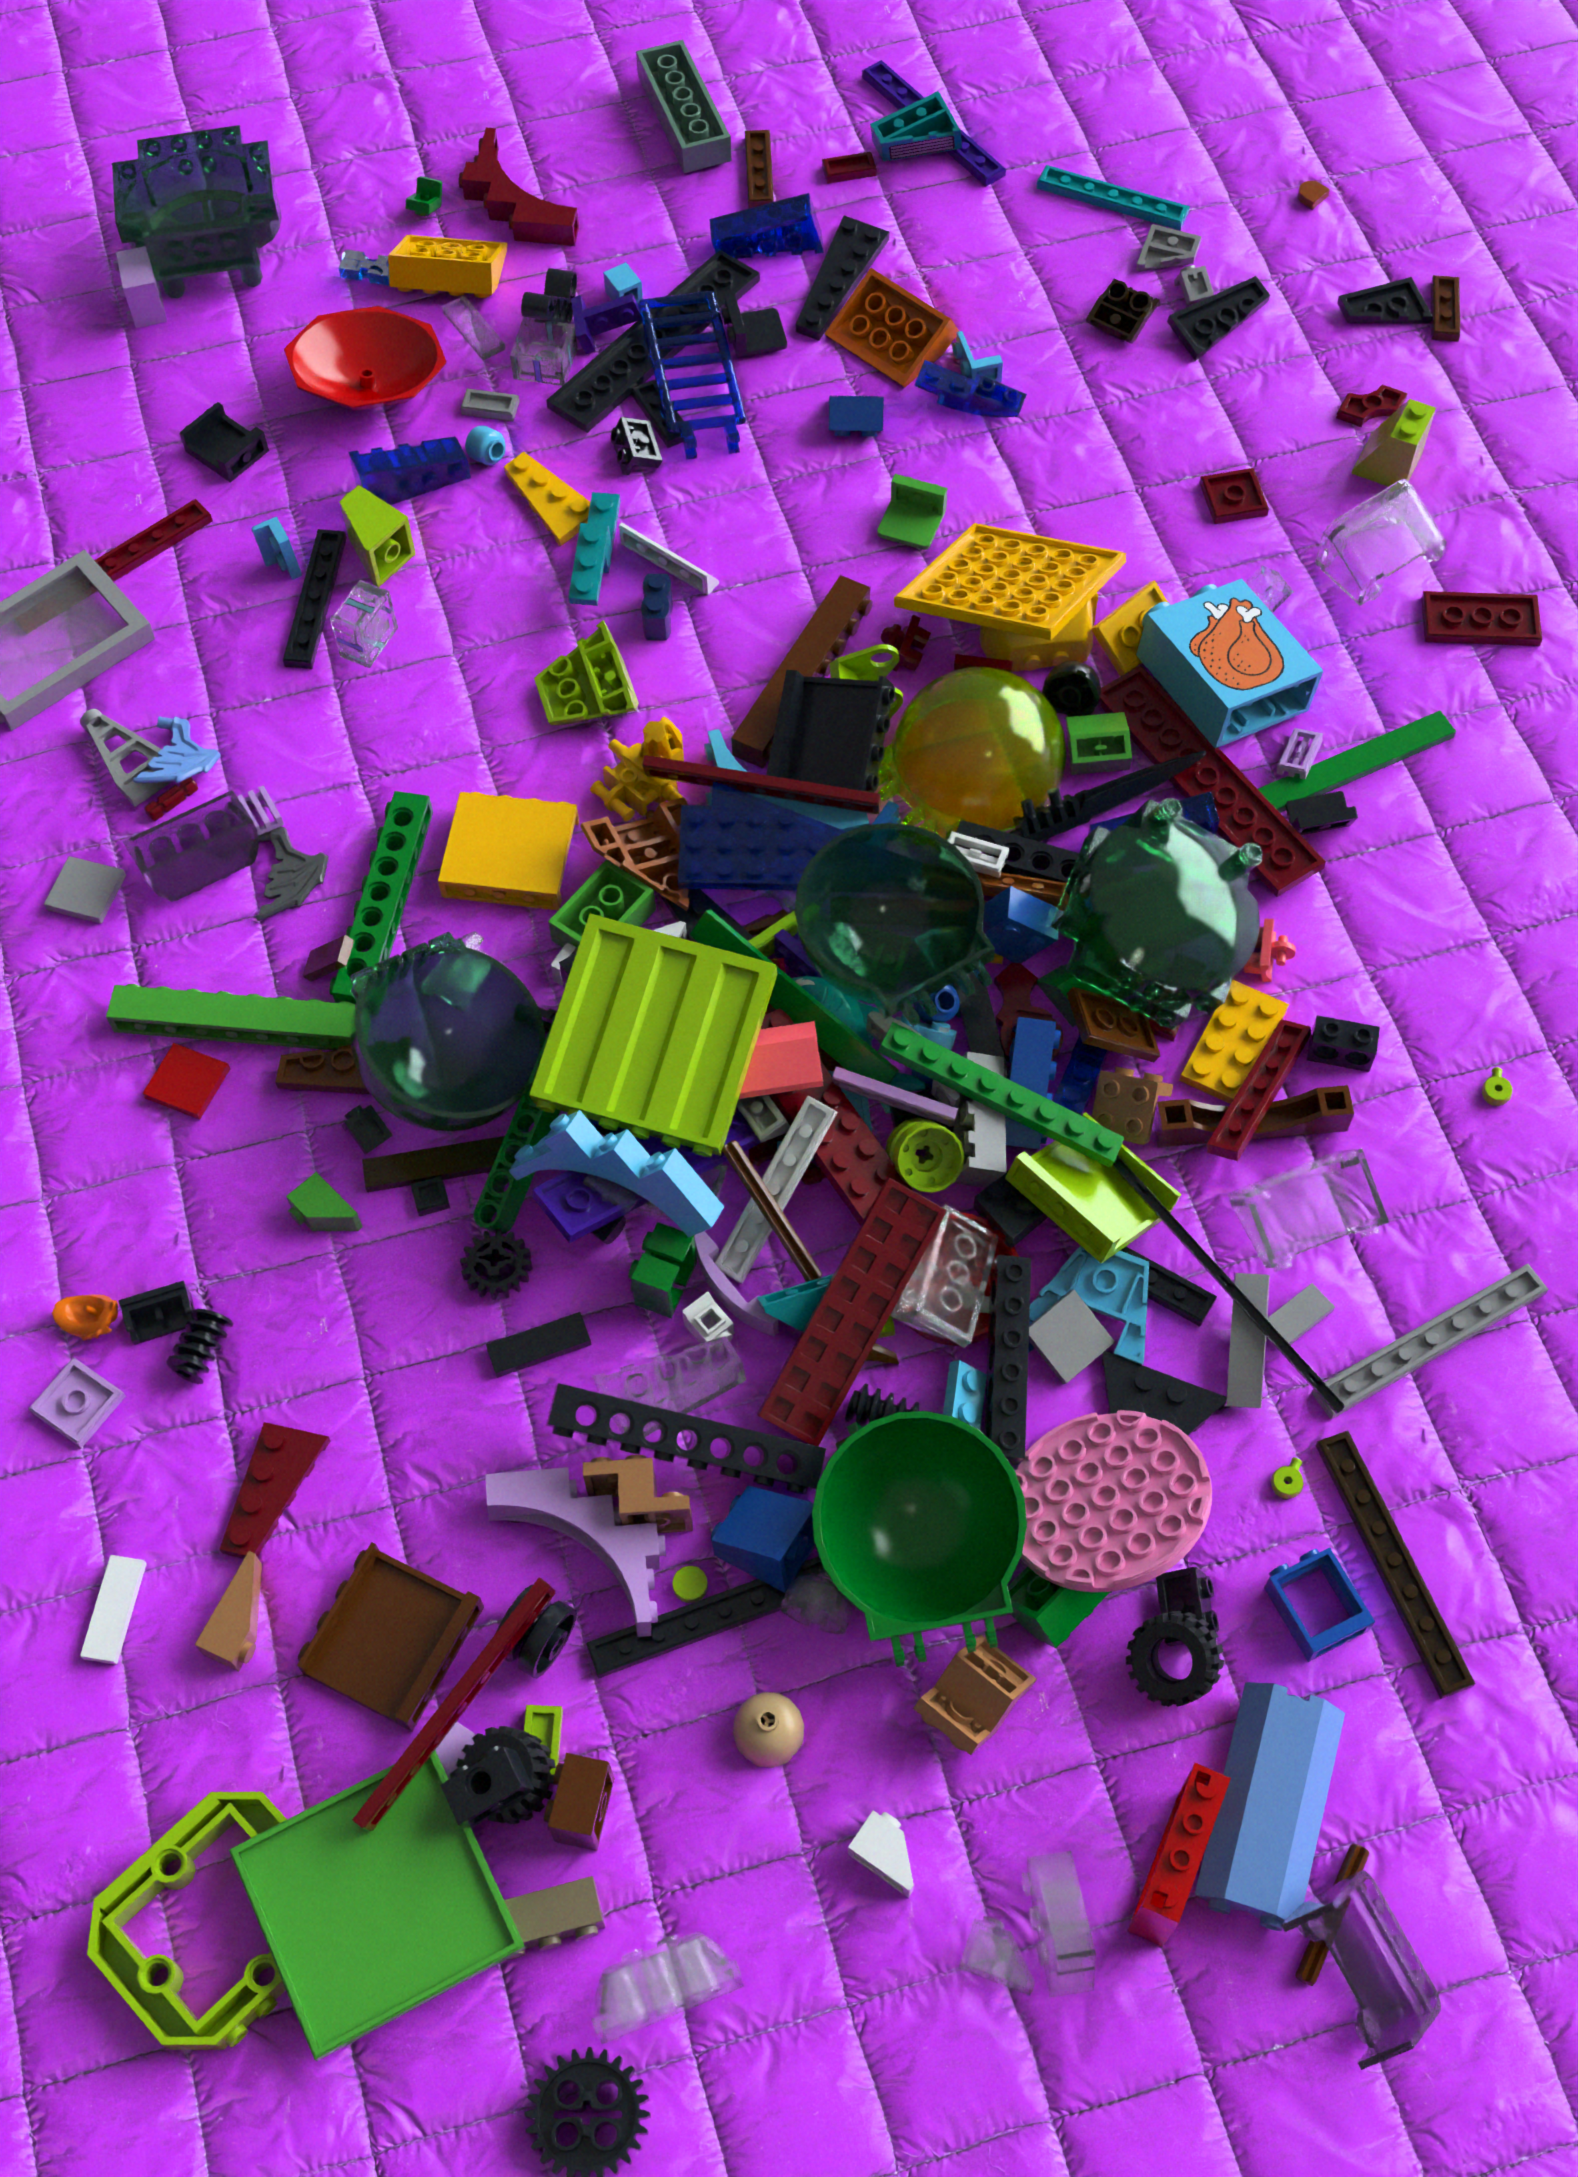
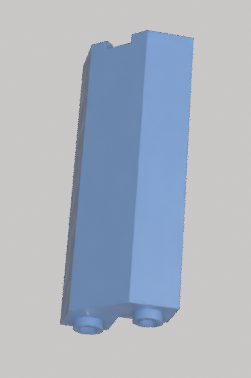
[1195,1682,1345,1931]

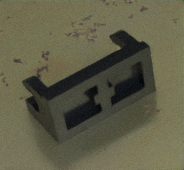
[119,1280,195,1345]

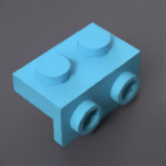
[943,1360,987,1430]

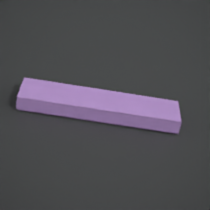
[832,1067,958,1127]

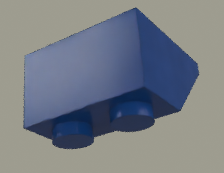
[829,395,884,436]

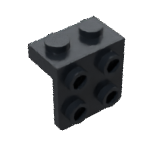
[721,295,787,358]

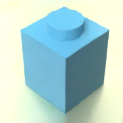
[603,262,643,304]

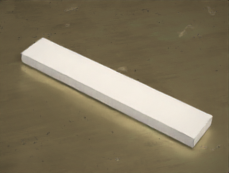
[715,1096,838,1283]

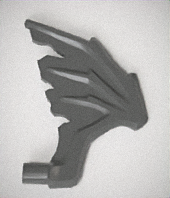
[254,827,329,921]

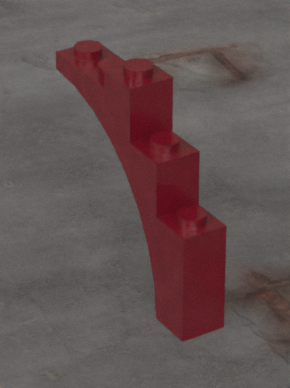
[459,127,579,246]

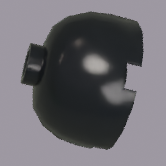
[1041,660,1101,720]

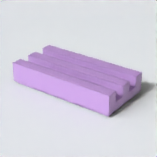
[1277,728,1323,779]
[236,785,284,836]

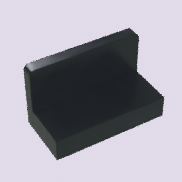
[1285,791,1358,835]

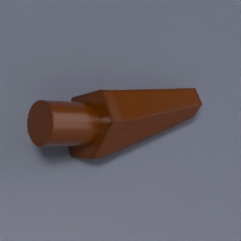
[742,909,788,935]
[865,1343,899,1364]

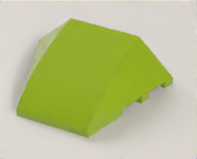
[534,620,639,725]

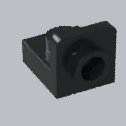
[342,1104,393,1155]

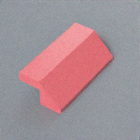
[739,1021,823,1099]

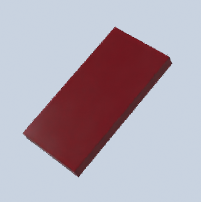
[1421,591,1542,646]

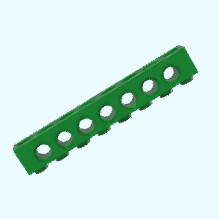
[329,791,433,1013]

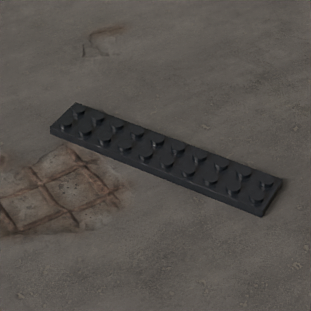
[546,250,760,433]

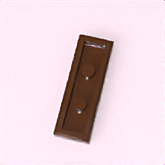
[1431,275,1460,341]

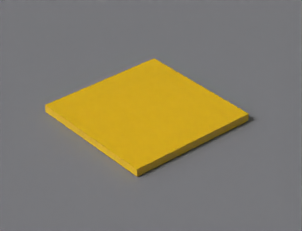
[894,523,1126,640]

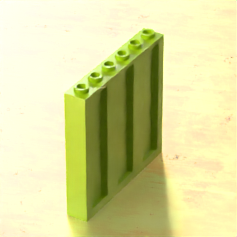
[529,913,778,1157]

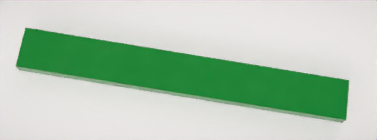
[1258,710,1456,813]
[689,909,899,1084]

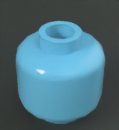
[465,425,506,465]

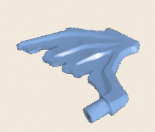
[133,716,221,783]

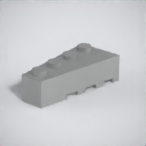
[953,1051,1007,1188]

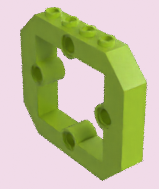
[87,1792,287,2050]

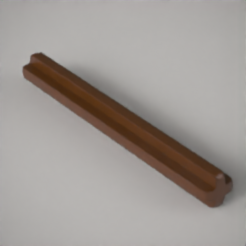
[722,1140,822,1282]

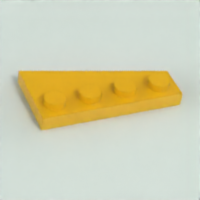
[504,451,591,547]

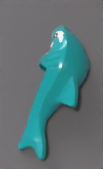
[792,976,927,1114]

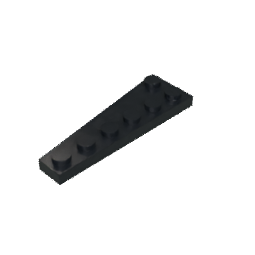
[796,215,890,341]

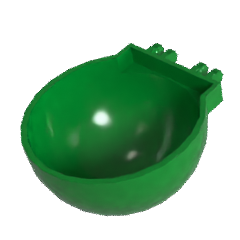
[812,1411,1027,1667]

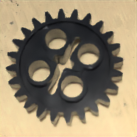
[525,2047,651,2177]

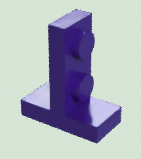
[571,294,642,354]

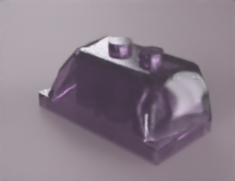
[123,790,259,902]

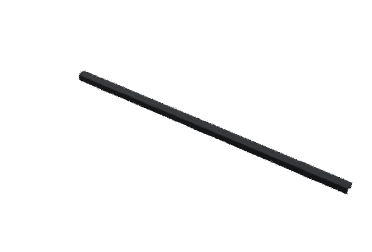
[1112,1155,1345,1414]

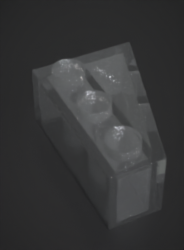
[1021,1851,1096,1997]

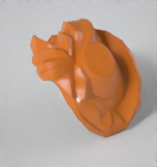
[52,1294,118,1341]

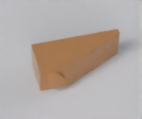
[195,1551,262,1672]

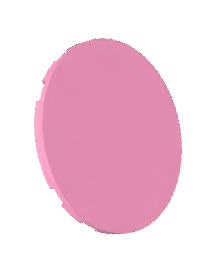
[1015,1410,1212,1592]

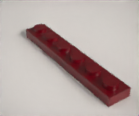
[1207,1019,1311,1161]

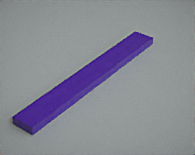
[862,60,1006,187]

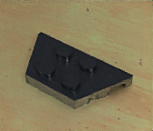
[973,1170,1048,1248]
[1102,1351,1227,1435]

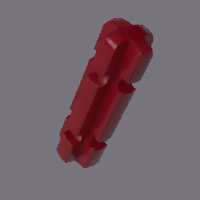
[144,777,198,821]

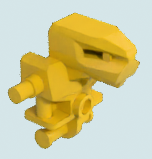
[590,717,687,822]

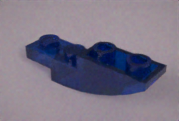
[914,360,1027,418]
[1052,1035,1110,1116]

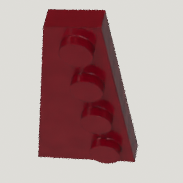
[219,1422,330,1559]

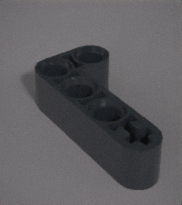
[521,268,577,323]

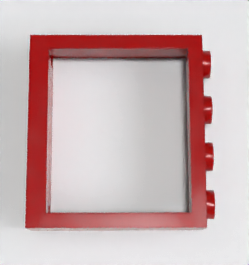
[1127,1763,1231,1947]

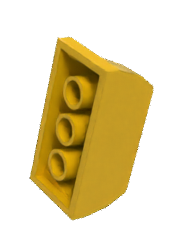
[979,593,1098,672]

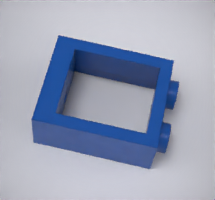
[1264,1547,1375,1662]

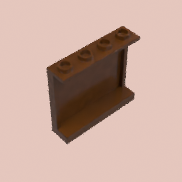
[297,1542,484,1732]

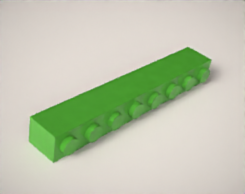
[106,984,363,1051]

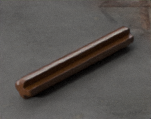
[1295,1843,1370,1986]

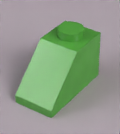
[286,1172,363,1231]

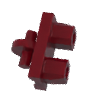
[881,615,931,672]

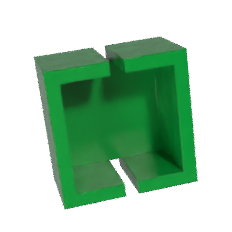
[628,1222,697,1318]

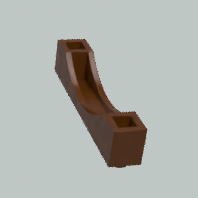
[1153,1085,1354,1148]

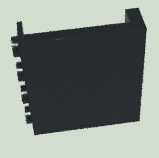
[766,670,895,793]

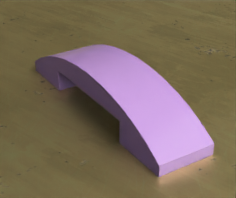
[694,1231,779,1336]

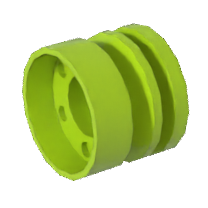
[885,1117,965,1193]

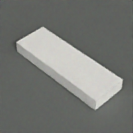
[80,1555,147,1665]

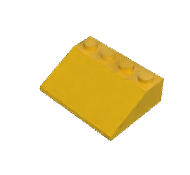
[388,235,508,298]

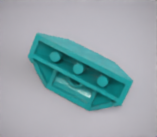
[757,1274,834,1331]

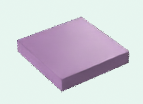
[28,1357,126,1448]

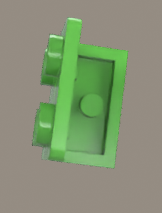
[877,474,948,550]

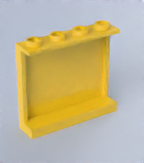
[438,792,579,910]

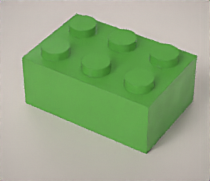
[548,859,656,950]

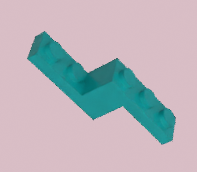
[568,492,621,606]

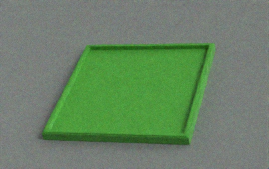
[229,1750,526,2061]

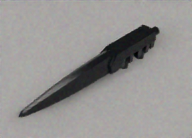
[1008,751,1206,842]

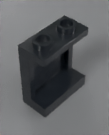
[180,402,269,483]

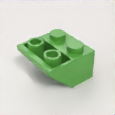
[1066,712,1132,775]

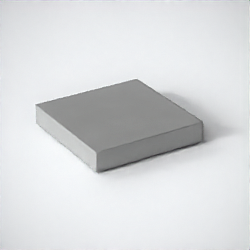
[44,856,126,924]
[1029,1290,1115,1384]

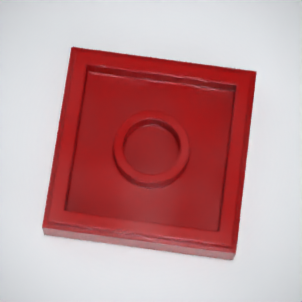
[143,1043,230,1120]

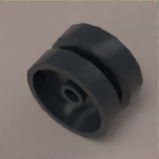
[496,1584,577,1679]

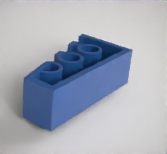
[1005,1017,1061,1150]

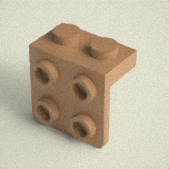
[1091,1067,1173,1145]

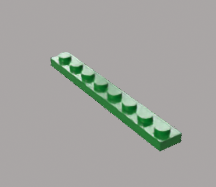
[878,1022,1125,1168]

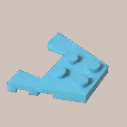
[1029,1245,1149,1365]

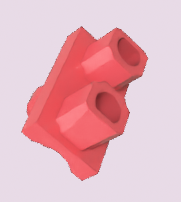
[1243,919,1296,982]

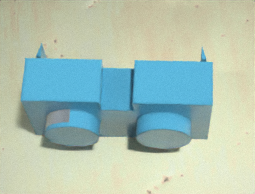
[895,1014,957,1050]

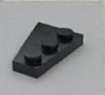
[1337,277,1433,324]

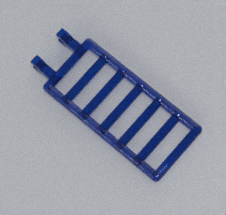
[638,291,747,460]

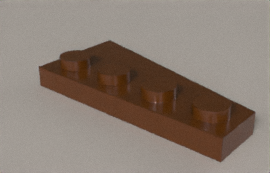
[275,1036,411,1096]

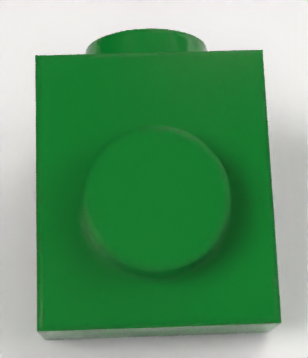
[405,176,442,216]

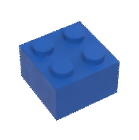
[971,886,1060,963]

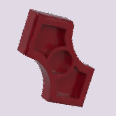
[1336,384,1408,427]
[994,962,1038,1027]

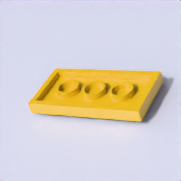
[1179,979,1289,1104]

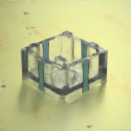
[510,317,578,386]
[330,580,398,668]

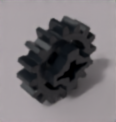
[460,1229,533,1300]

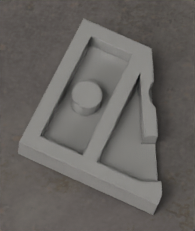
[1136,224,1202,271]

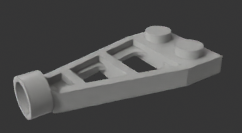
[80,709,171,807]

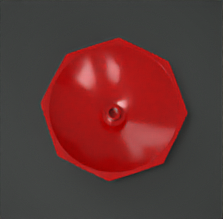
[284,306,447,411]

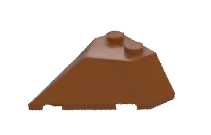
[580,797,697,911]

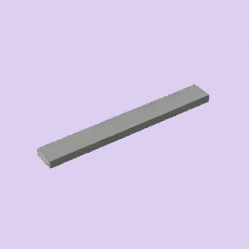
[1311,1264,1549,1420]

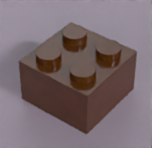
[544,1753,615,1851]

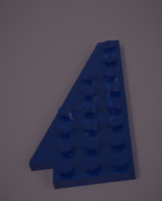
[678,782,923,893]

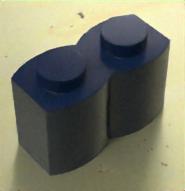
[641,574,673,640]

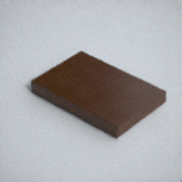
[1066,987,1160,1062]

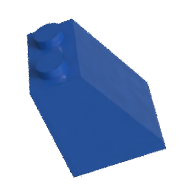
[711,1485,815,1593]

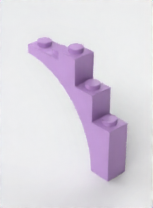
[485,1467,666,1637]

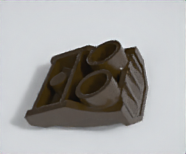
[1086,279,1160,343]

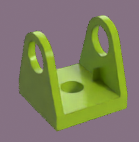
[830,644,903,718]

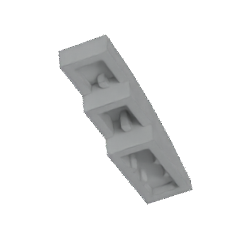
[1226,1273,1270,1408]

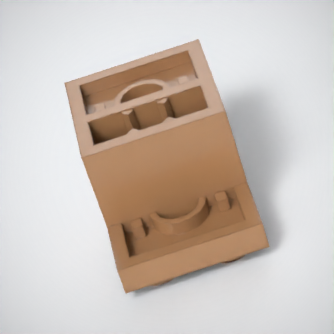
[583,1454,693,1533]
[913,1635,1037,1755]

